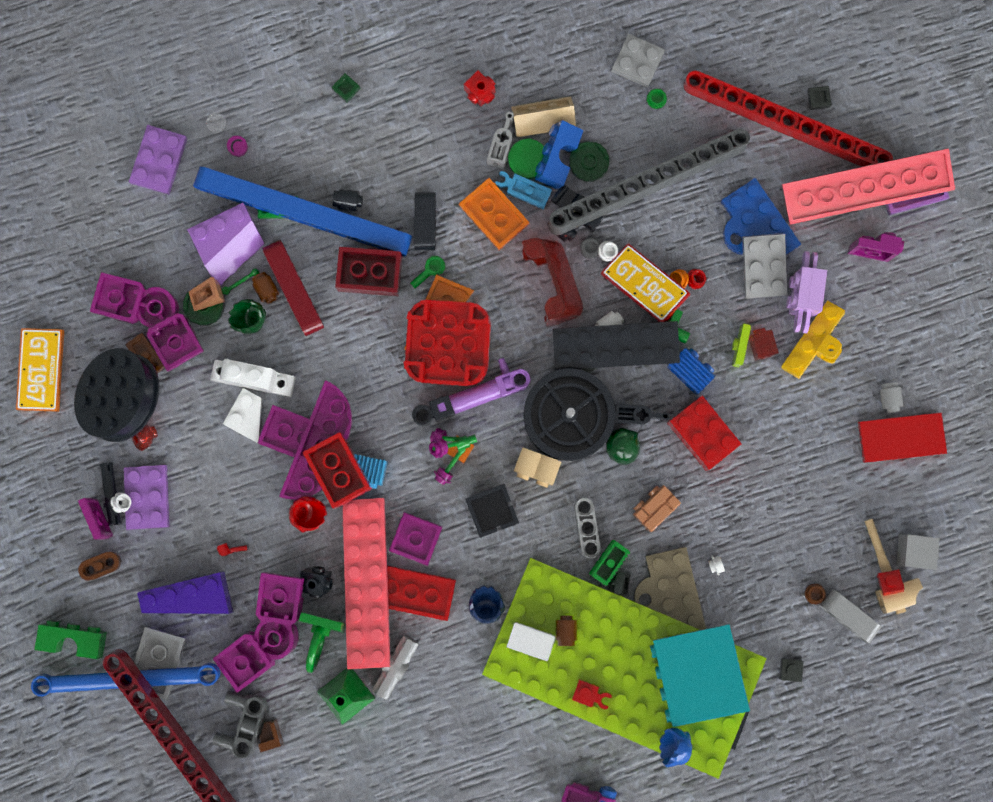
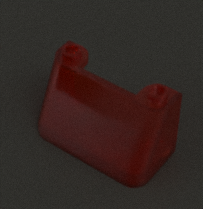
[521,238,583,328]

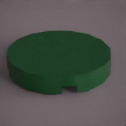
[569,141,609,182]
[183,287,224,326]

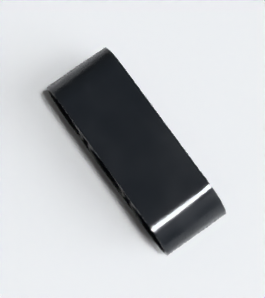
[414,192,436,250]

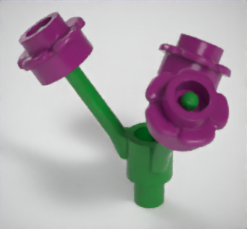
[429,428,477,485]

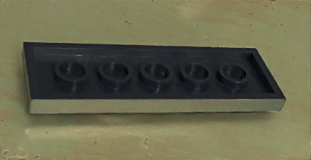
[552,321,680,370]

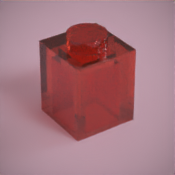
[749,328,779,361]

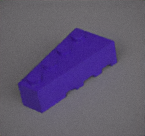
[137,572,234,614]

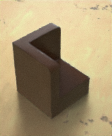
[258,719,284,753]

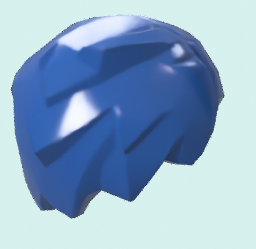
[659,728,692,767]

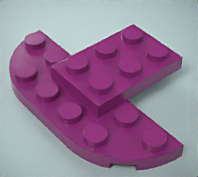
[257,380,352,500]

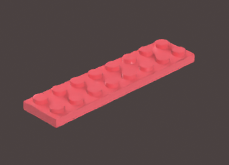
[782,149,955,225]
[343,498,391,669]

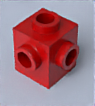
[464,70,495,107]

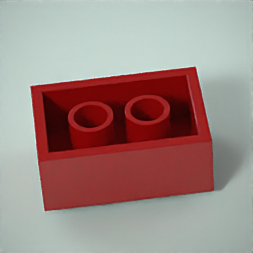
[667,395,742,471]
[302,432,372,509]

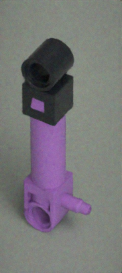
[412,358,530,427]

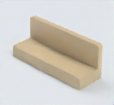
[511,96,576,137]

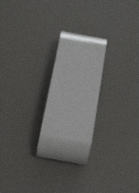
[574,498,601,558]
[820,589,881,644]

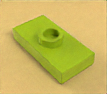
[732,323,751,368]

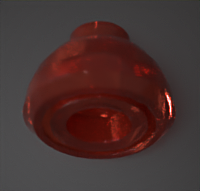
[132,425,158,451]

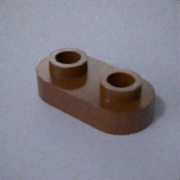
[78,552,121,581]

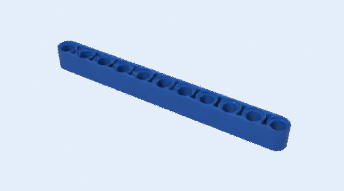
[193,167,413,257]

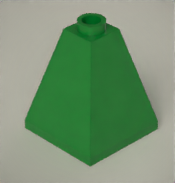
[317,668,376,725]

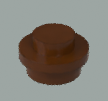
[804,583,826,605]

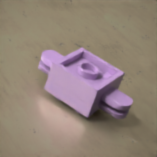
[786,251,827,333]

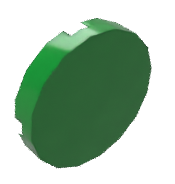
[508,139,544,180]

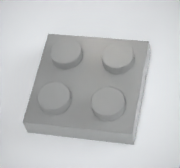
[611,34,665,88]

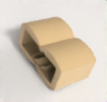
[514,447,561,488]

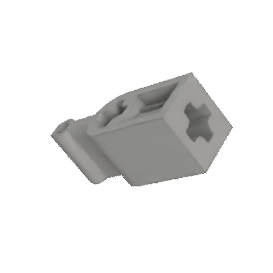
[487,111,514,169]

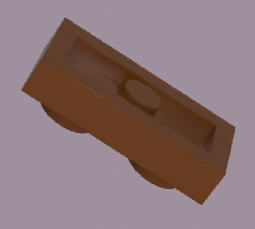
[125,333,165,373]

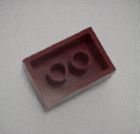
[335,247,403,297]

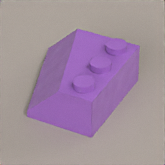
[187,203,265,286]

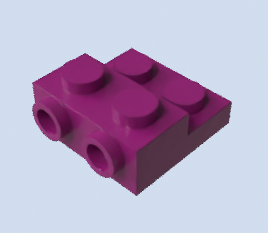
[848,232,904,262]

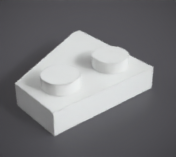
[223,388,262,443]

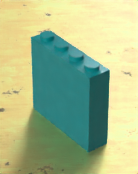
[650,624,750,727]

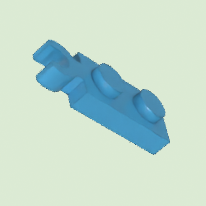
[495,171,552,210]

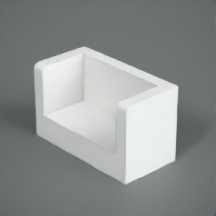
[507,622,556,661]

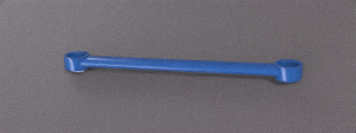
[31,663,220,697]

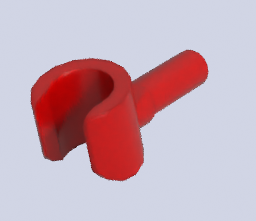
[217,543,248,557]

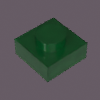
[331,73,361,103]

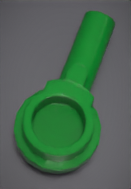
[410,256,446,289]

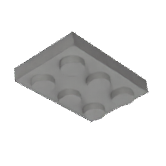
[742,233,787,299]
[134,627,187,700]

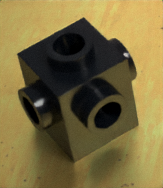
[300,566,333,598]

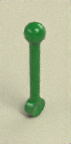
[222,268,259,295]

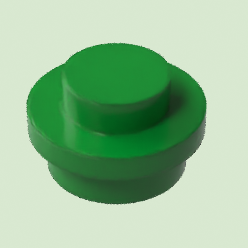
[646,89,667,109]

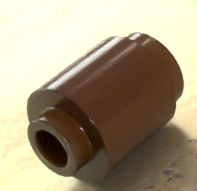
[252,272,279,304]
[556,615,577,646]

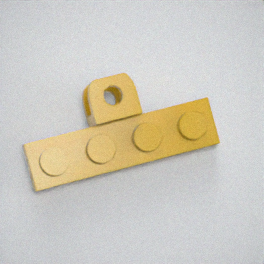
[781,300,845,379]

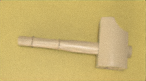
[865,519,923,614]

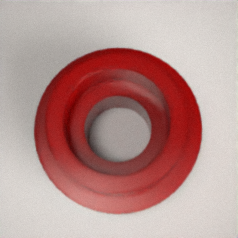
[687,269,706,289]

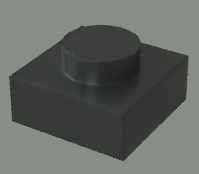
[807,86,832,110]
[612,572,631,594]
[779,658,804,682]

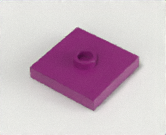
[78,498,113,540]
[389,512,443,566]

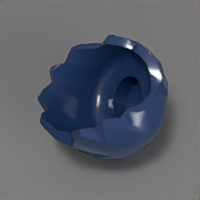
[469,585,506,624]

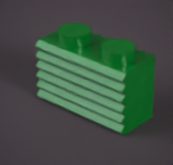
[589,540,630,586]

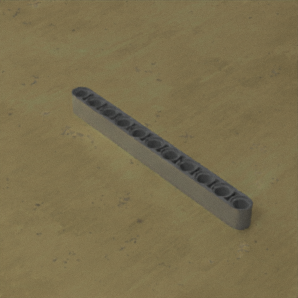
[548,129,750,235]

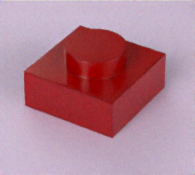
[877,569,905,596]

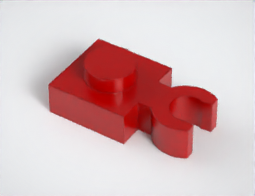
[572,679,612,709]

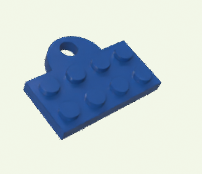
[721,178,801,255]

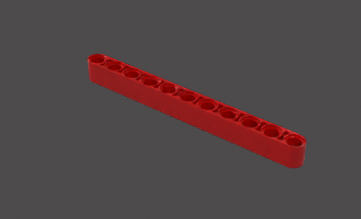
[683,70,893,167]

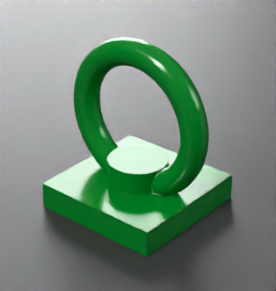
[299,612,346,673]

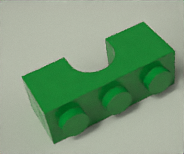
[34,620,107,659]

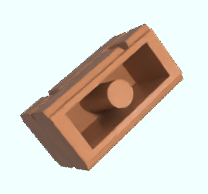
[632,485,681,532]

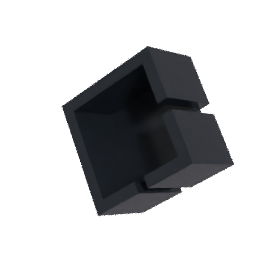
[465,484,519,538]

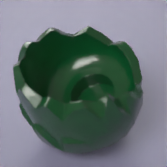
[228,299,266,334]
[606,428,640,465]

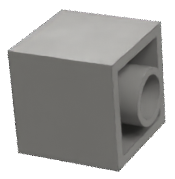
[896,534,940,570]

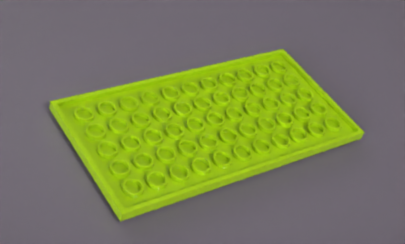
[482,558,767,779]

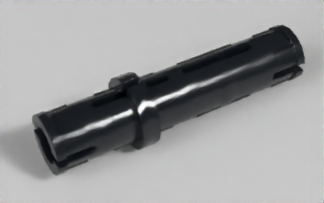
[99,462,122,526]

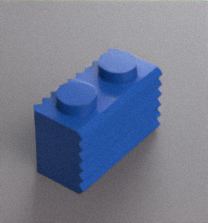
[667,348,715,395]

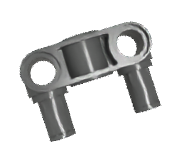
[212,691,268,758]

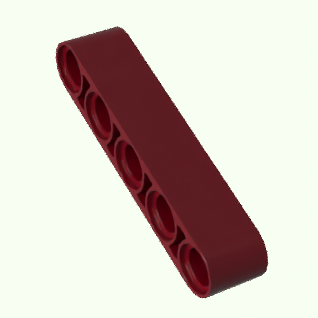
[262,239,325,336]

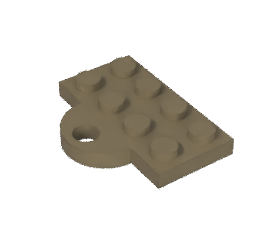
[634,547,706,630]

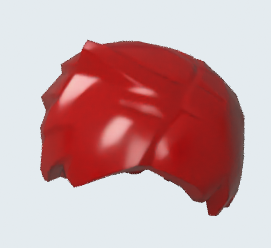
[289,496,327,533]

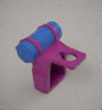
[561,782,617,802]

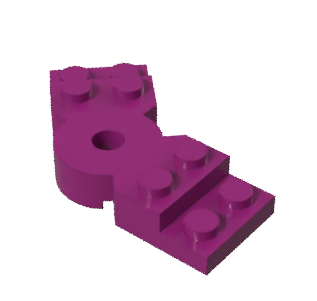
[89,272,204,372]
[213,572,304,693]

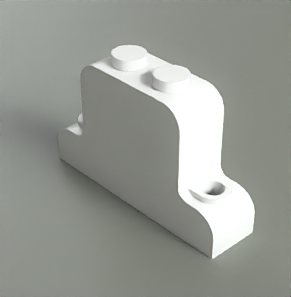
[210,359,296,398]

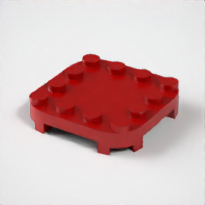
[403,299,491,386]

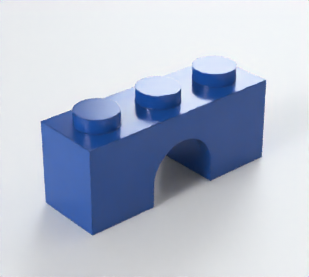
[535,120,584,189]

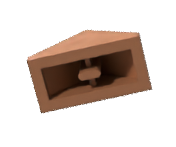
[189,277,225,311]

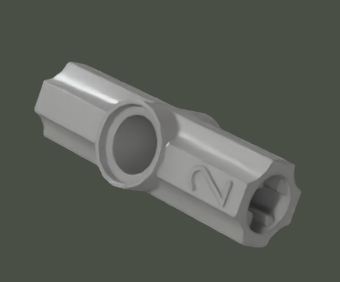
[372,635,419,700]

